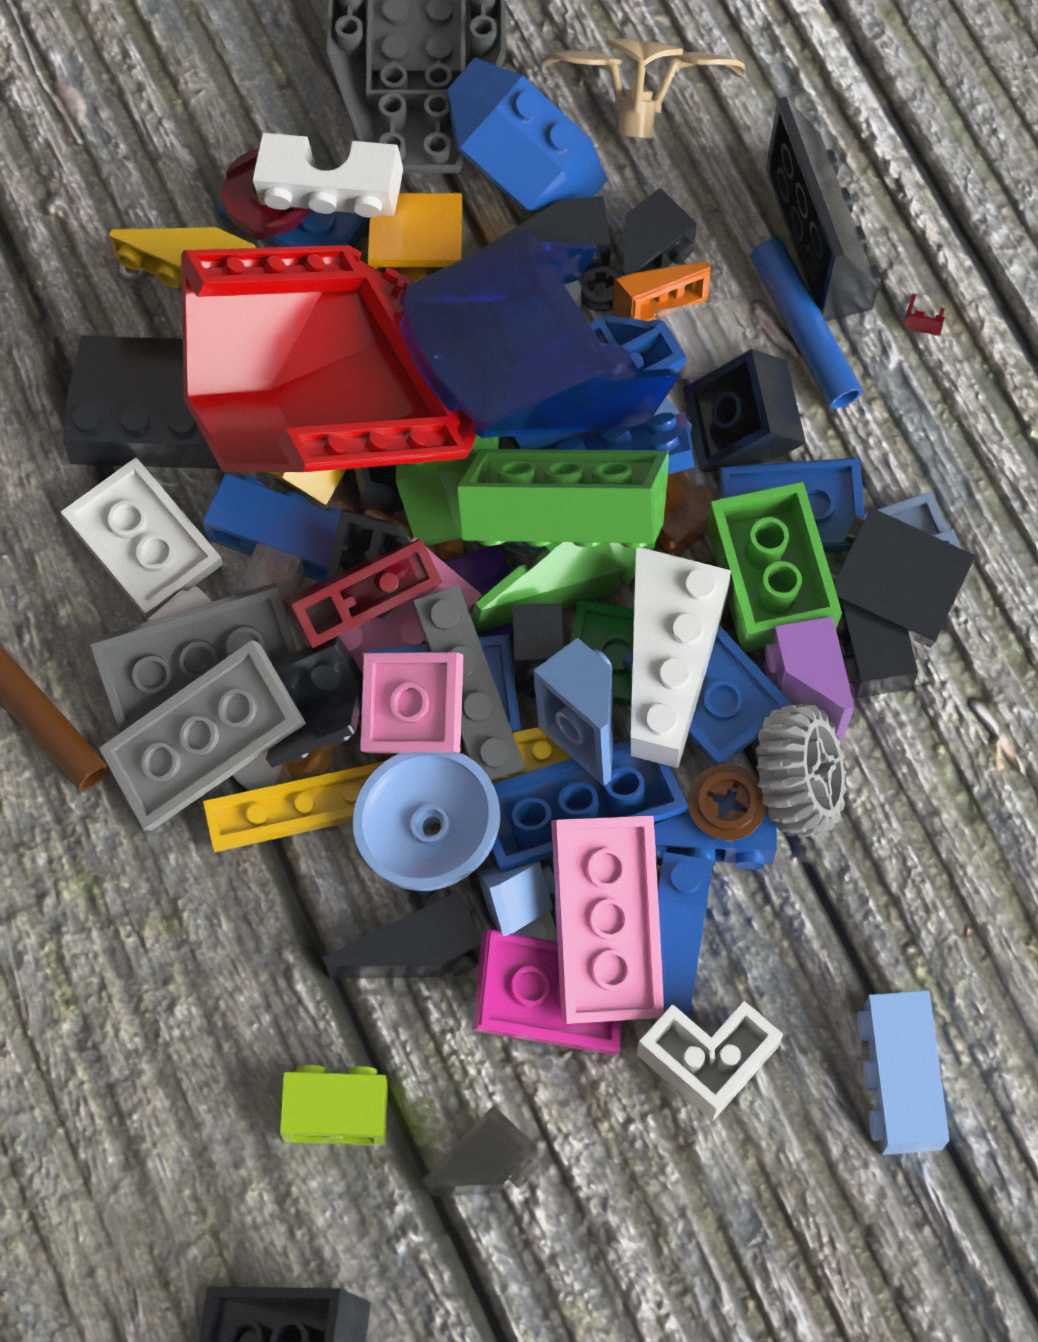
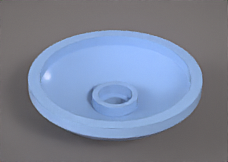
[353,753,500,891]

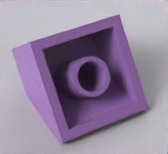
[761,616,854,740]

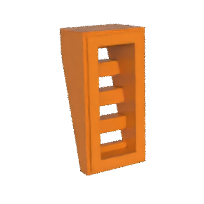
[613,261,711,322]

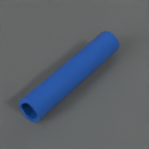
[750,238,863,409]

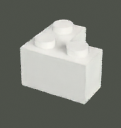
[637,1001,783,1122]

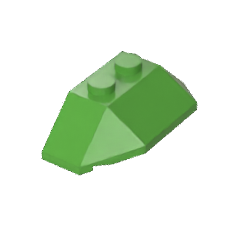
[396,393,499,546]

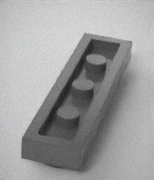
[412,585,525,781]

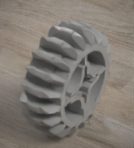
[756,704,847,837]

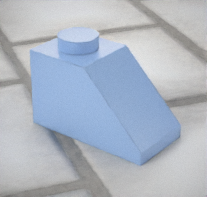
[476,861,555,936]

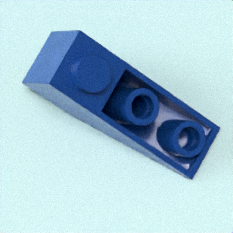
[654,792,777,870]

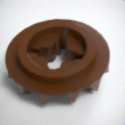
[688,764,767,844]

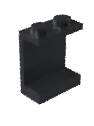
[830,507,976,648]

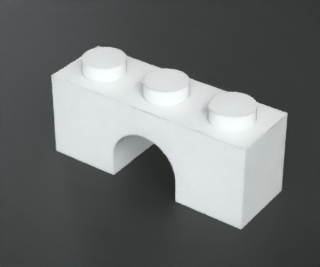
[253,133,403,218]

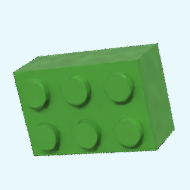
[706,482,842,653]

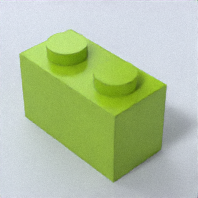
[280,1065,388,1146]

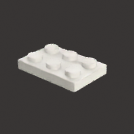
[61,457,223,619]

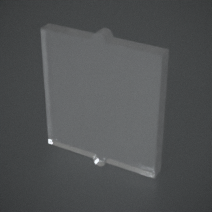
[654,299,749,379]

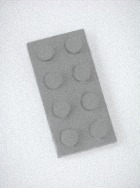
[99,640,306,831]

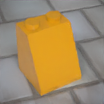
[368,193,463,307]

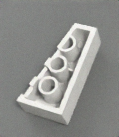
[631,547,731,768]

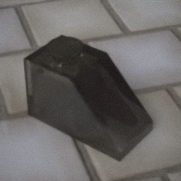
[423,1105,539,1196]

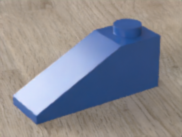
[658,852,713,1018]

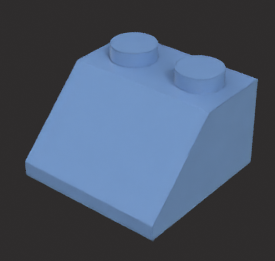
[533,638,614,786]

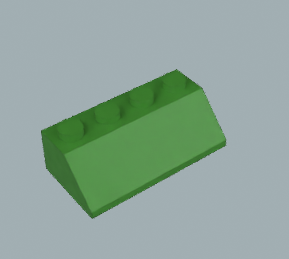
[457,449,669,548]

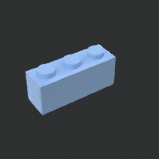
[857,991,949,1155]

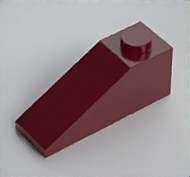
[282,539,443,648]

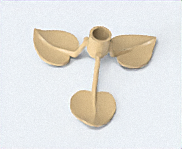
[541,39,745,138]

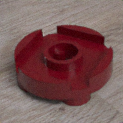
[222,149,312,240]

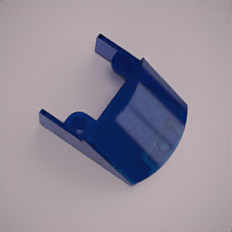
[399,229,679,438]

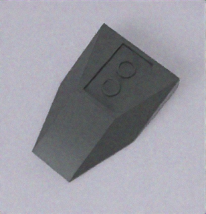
[327,0,506,173]

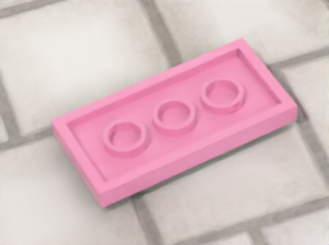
[551,816,664,1024]

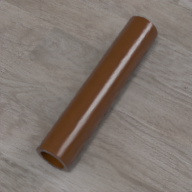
[0,644,109,792]

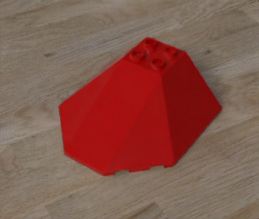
[181,245,504,473]

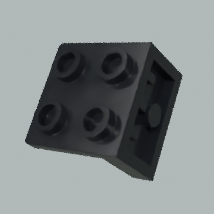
[266,636,363,767]

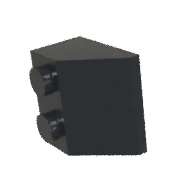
[683,349,806,472]

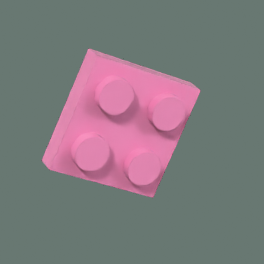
[360,652,463,753]

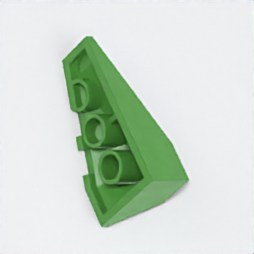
[471,542,655,633]

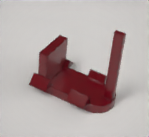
[904,293,945,336]

